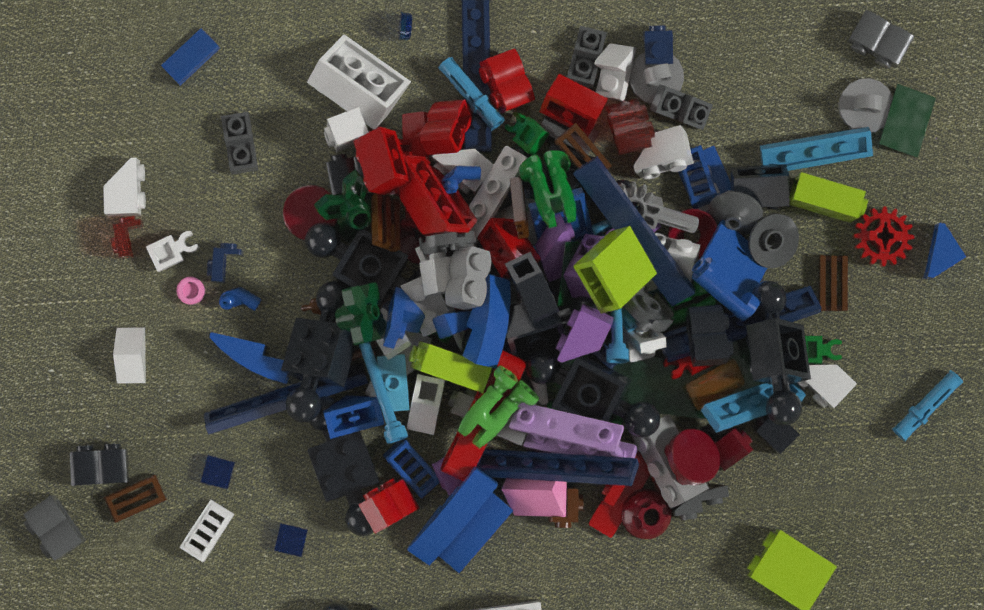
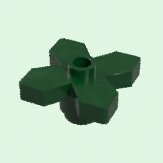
[314,170,383,241]
[335,282,386,345]

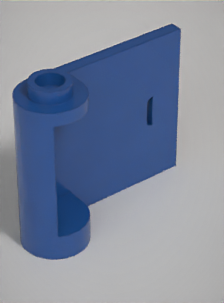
[692,219,767,321]

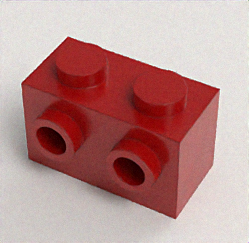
[539,74,608,137]
[354,127,411,195]

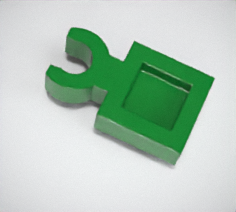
[505,112,550,156]
[805,336,842,364]

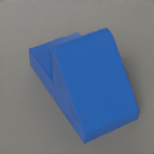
[383,287,425,349]

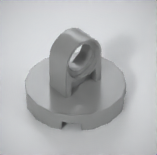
[629,53,684,105]
[838,78,893,133]

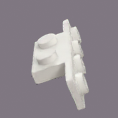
[458,146,527,247]
[401,247,465,351]

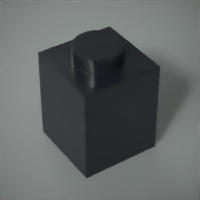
[754,414,800,455]

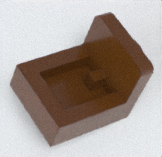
[548,488,583,528]

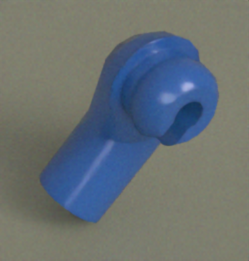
[442,166,481,194]
[219,287,262,311]

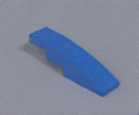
[407,467,498,566]

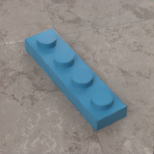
[760,127,873,171]
[701,383,806,433]

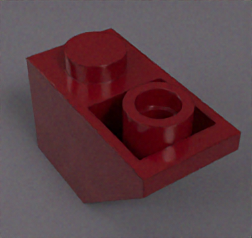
[714,428,753,471]

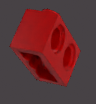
[477,218,541,278]

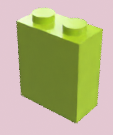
[789,172,868,223]
[573,226,657,314]
[409,341,492,393]
[747,529,837,610]

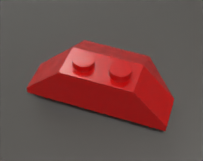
[400,155,477,236]

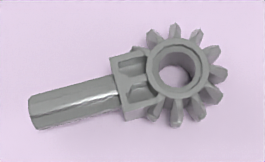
[620,181,699,233]

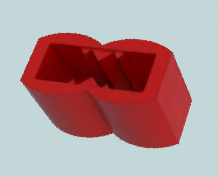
[479,48,535,114]
[419,99,472,155]
[358,478,420,534]

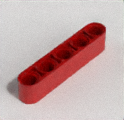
[440,350,526,481]

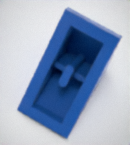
[923,223,966,280]
[323,395,384,439]

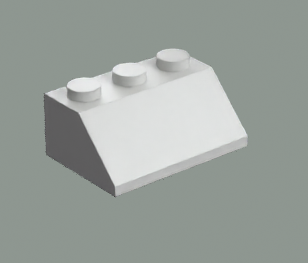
[307,34,411,130]

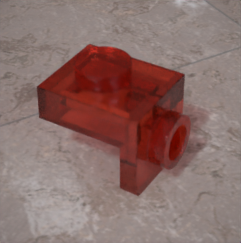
[111,216,144,259]

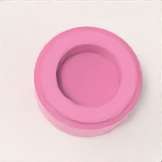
[176,277,205,305]

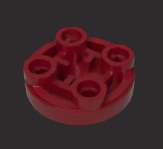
[283,185,338,240]
[664,429,720,486]

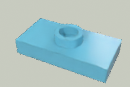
[377,354,410,412]

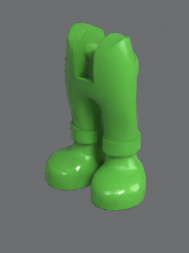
[458,365,539,448]

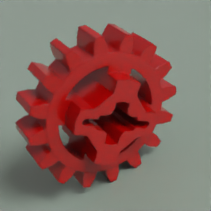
[853,206,914,267]

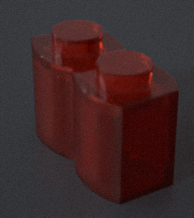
[605,98,655,155]

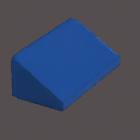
[161,28,220,86]

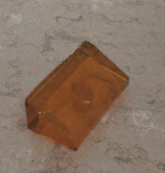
[685,359,745,410]

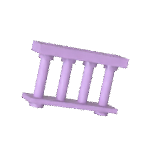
[509,403,638,458]

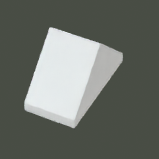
[113,327,146,383]

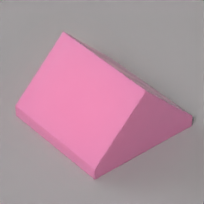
[502,478,567,517]

